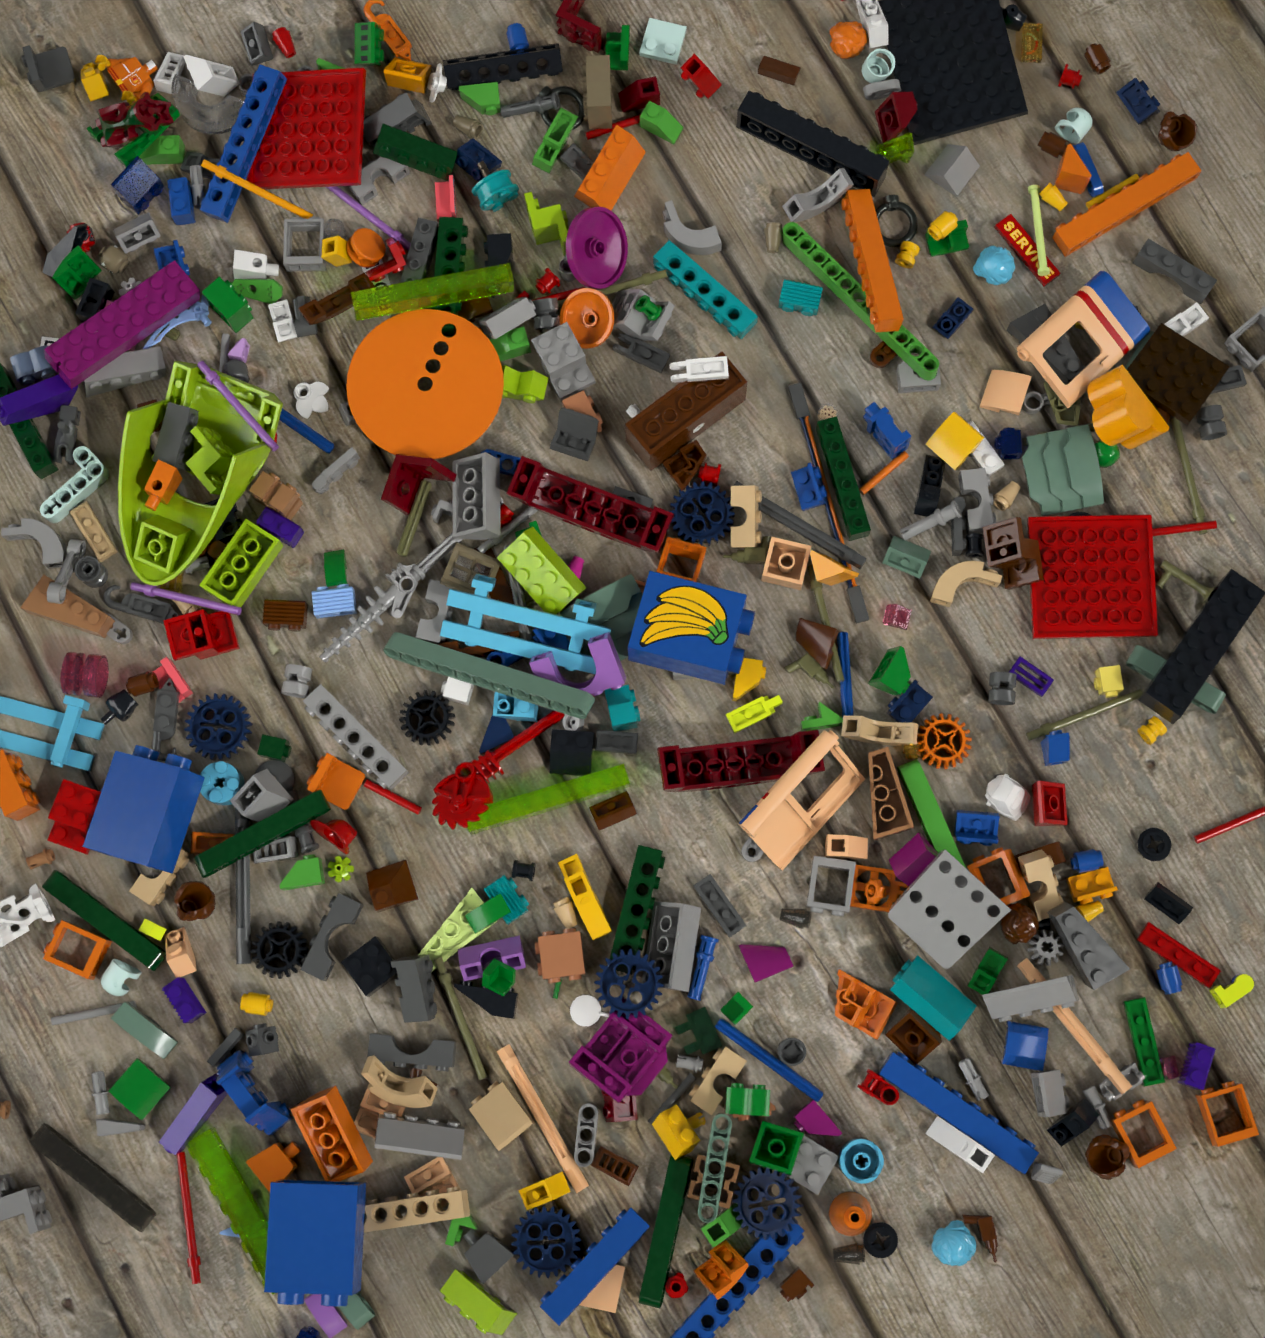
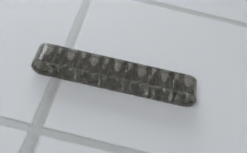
[29,1123,156,1232]

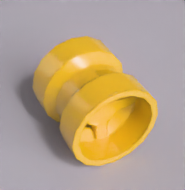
[895,241,920,269]
[1137,716,1167,745]

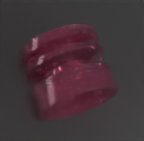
[60,652,109,698]

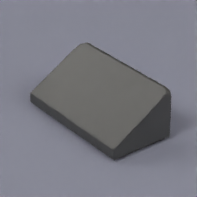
[240,22,273,66]

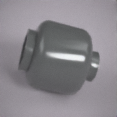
[222,359,249,383]

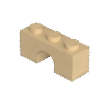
[731,485,762,548]
[129,848,190,906]
[1018,849,1063,921]
[689,1046,747,1115]

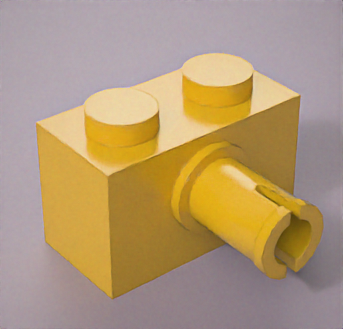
[652,1105,706,1160]

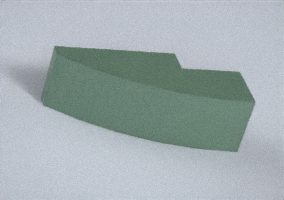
[111,1002,178,1059]

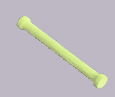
[1028,185,1050,276]

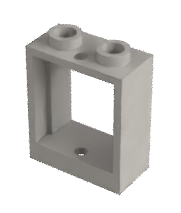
[283,217,327,272]
[477,297,536,339]
[1224,307,1265,372]
[806,856,856,917]

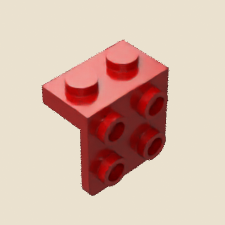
[365,237,406,282]

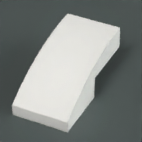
[268,299,297,343]
[1164,302,1209,336]

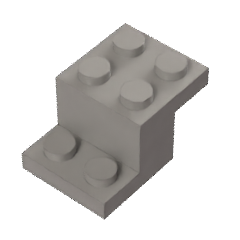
[611,289,674,341]
[531,322,596,401]
[0,1174,52,1234]

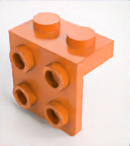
[307,753,366,810]

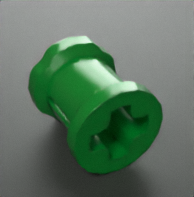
[635,295,662,321]

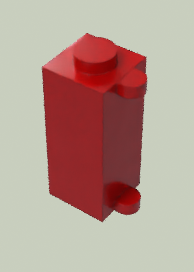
[680,54,722,99]

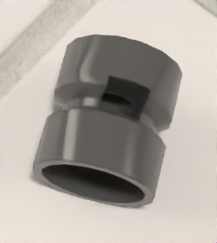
[532,298,560,330]
[1196,405,1228,441]
[74,556,108,588]
[988,672,1017,705]
[777,1038,806,1066]

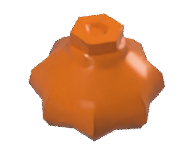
[864,878,888,904]

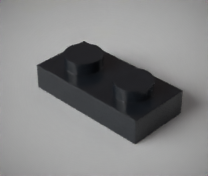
[1144,882,1193,924]

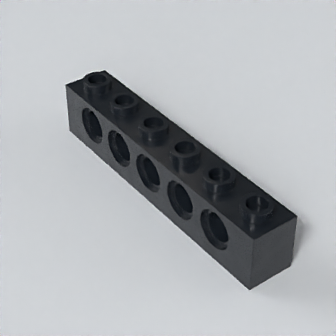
[443,43,563,90]

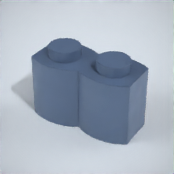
[10,345,56,385]

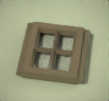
[440,542,501,595]

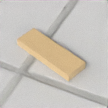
[69,501,118,562]

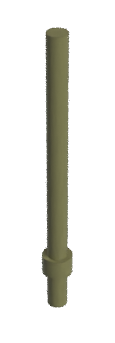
[558,269,668,309]
[1171,418,1208,535]
[807,565,844,683]
[1026,689,1143,741]
[434,957,487,1080]

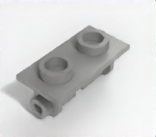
[1099,1062,1145,1102]

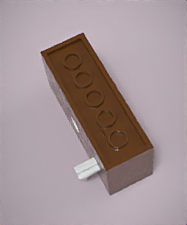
[625,352,748,471]

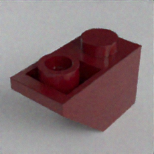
[618,76,660,112]

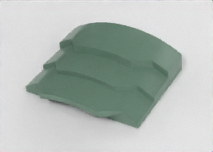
[1022,424,1104,516]
[560,574,643,661]

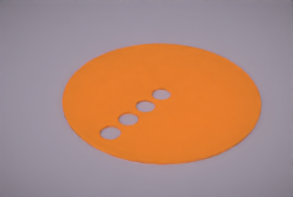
[346,309,504,459]

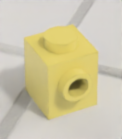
[1094,665,1124,698]

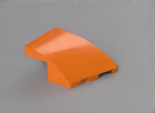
[835,969,898,1040]

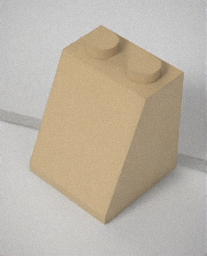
[469,1081,535,1151]

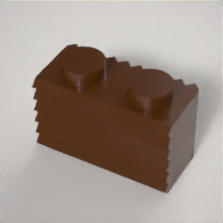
[262,599,308,632]

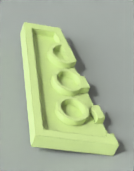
[418,888,497,972]

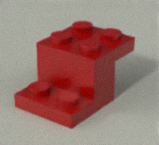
[163,609,240,661]
[47,779,101,855]

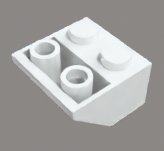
[184,55,240,97]

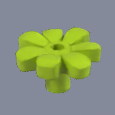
[328,856,354,883]

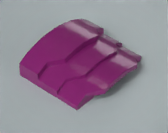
[569,997,673,1103]

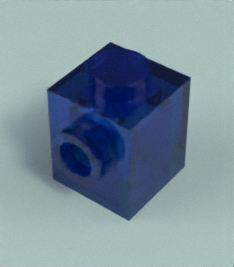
[994,428,1022,460]

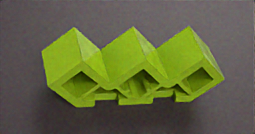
[502,365,548,403]

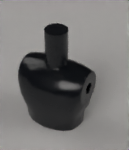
[1001,4,1028,31]
[101,689,139,725]

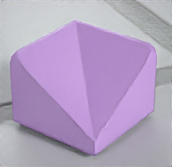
[227,338,250,363]

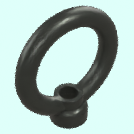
[539,86,584,130]
[875,195,918,247]

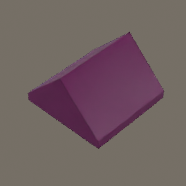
[889,832,938,886]

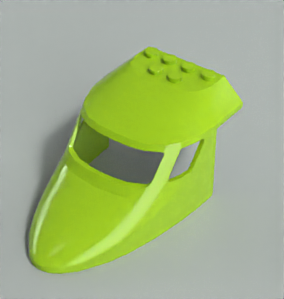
[118,361,283,586]

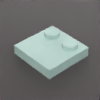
[639,18,687,65]

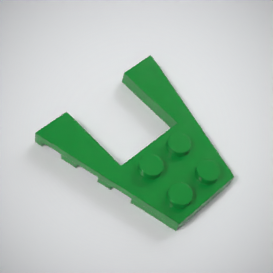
[86,93,180,168]

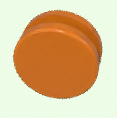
[346,228,386,268]

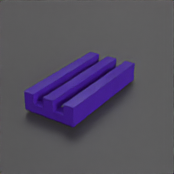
[1009,656,1054,697]

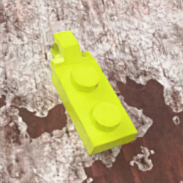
[725,695,783,733]

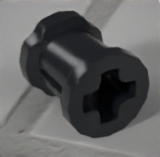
[965,533,984,558]
[512,860,536,881]

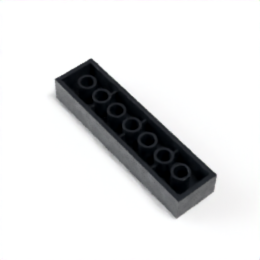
[736,91,889,197]
[1138,569,1265,724]

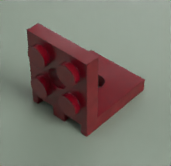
[556,0,602,53]
[381,454,457,515]

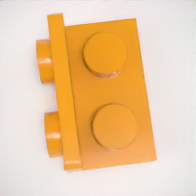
[1066,867,1118,905]

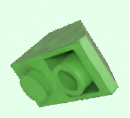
[700,1203,744,1247]

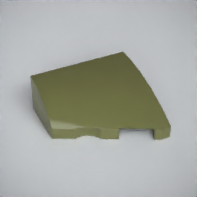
[1043,381,1081,426]

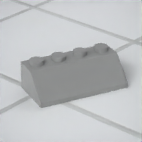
[453,452,501,540]
[642,901,701,992]
[982,975,1079,1022]
[375,1111,465,1160]

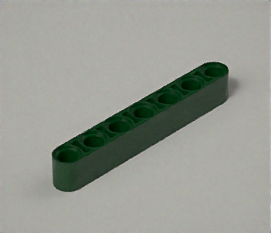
[193,790,331,878]
[42,870,166,971]
[639,1155,693,1309]

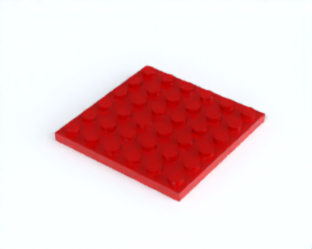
[247,68,366,189]
[1027,515,1158,639]

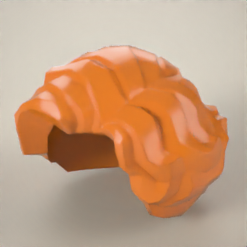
[830,21,867,59]

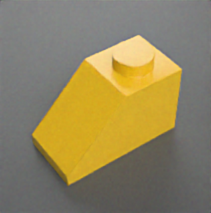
[732,658,766,701]
[518,1171,571,1210]

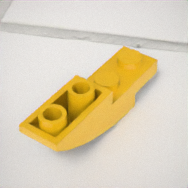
[558,854,612,940]

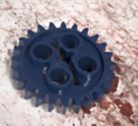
[669,481,735,546]
[184,693,253,761]
[594,949,664,1019]
[732,1167,803,1240]
[511,1205,582,1278]

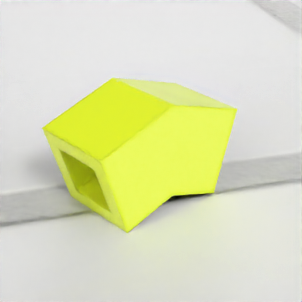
[139,919,166,941]

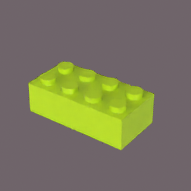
[199,519,284,607]
[497,526,587,615]

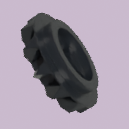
[1137,828,1172,862]
[863,1222,898,1258]

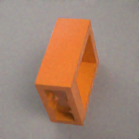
[656,537,707,582]
[967,847,1031,905]
[43,920,112,980]
[1196,1081,1259,1147]
[1110,1099,1177,1168]

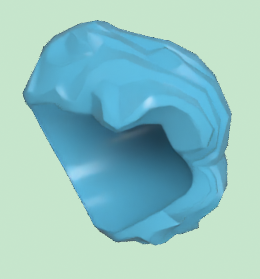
[973,246,1015,285]
[931,1220,976,1266]

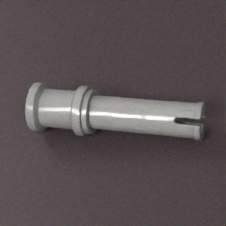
[900,501,962,541]

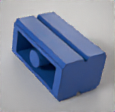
[167,177,196,225]

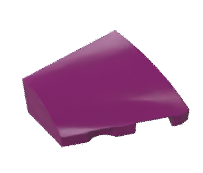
[739,944,794,983]

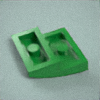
[53,245,102,300]
[108,1058,171,1120]

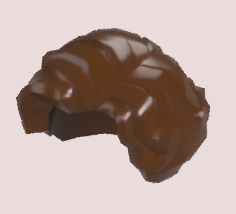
[1158,111,1198,151]
[174,881,216,921]
[1001,903,1039,945]
[1085,1134,1130,1180]

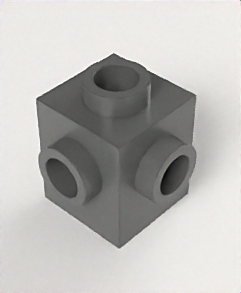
[246,1023,279,1057]

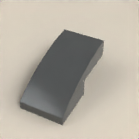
[181,151,220,179]

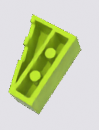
[440,1269,517,1335]

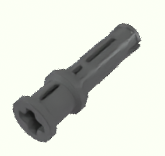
[500,92,561,118]
[288,790,319,854]

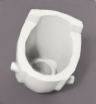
[985,774,1031,821]

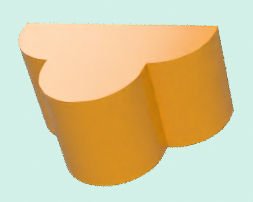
[1087,364,1170,449]

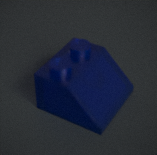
[111,156,164,215]

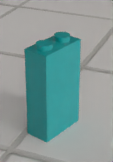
[890,955,977,1041]

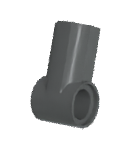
[293,296,318,338]

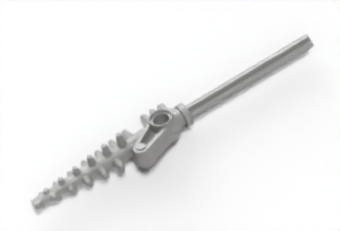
[319,496,504,662]

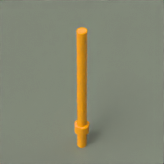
[201,159,313,219]

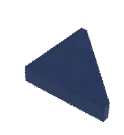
[479,713,514,755]

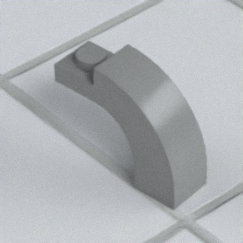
[782,168,854,222]
[662,200,722,255]
[1,518,67,569]

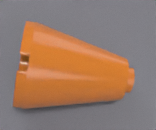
[829,1191,872,1236]

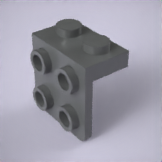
[22,45,75,92]
[550,408,599,461]

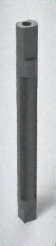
[730,481,866,569]
[235,807,251,964]

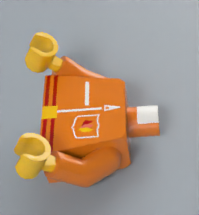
[95,55,158,105]

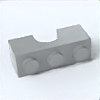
[348,157,410,205]
[958,468,996,534]
[415,579,453,644]

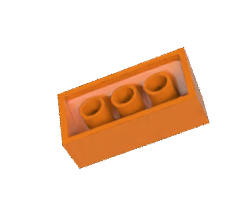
[574,125,646,211]
[290,1085,373,1181]

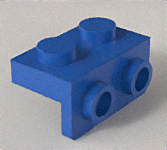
[154,240,190,276]
[954,810,1000,846]

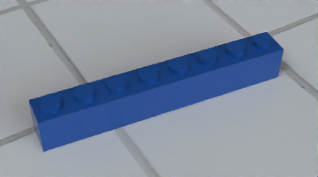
[877,1051,1039,1174]

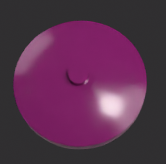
[566,207,628,289]

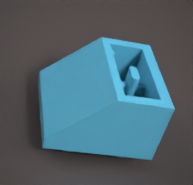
[493,692,539,722]

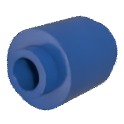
[506,23,529,50]
[1070,849,1104,873]
[1156,962,1183,994]

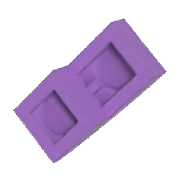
[304,1294,348,1338]

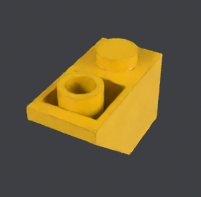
[80,62,109,102]

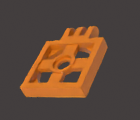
[850,865,909,913]

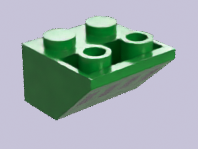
[355,22,384,66]

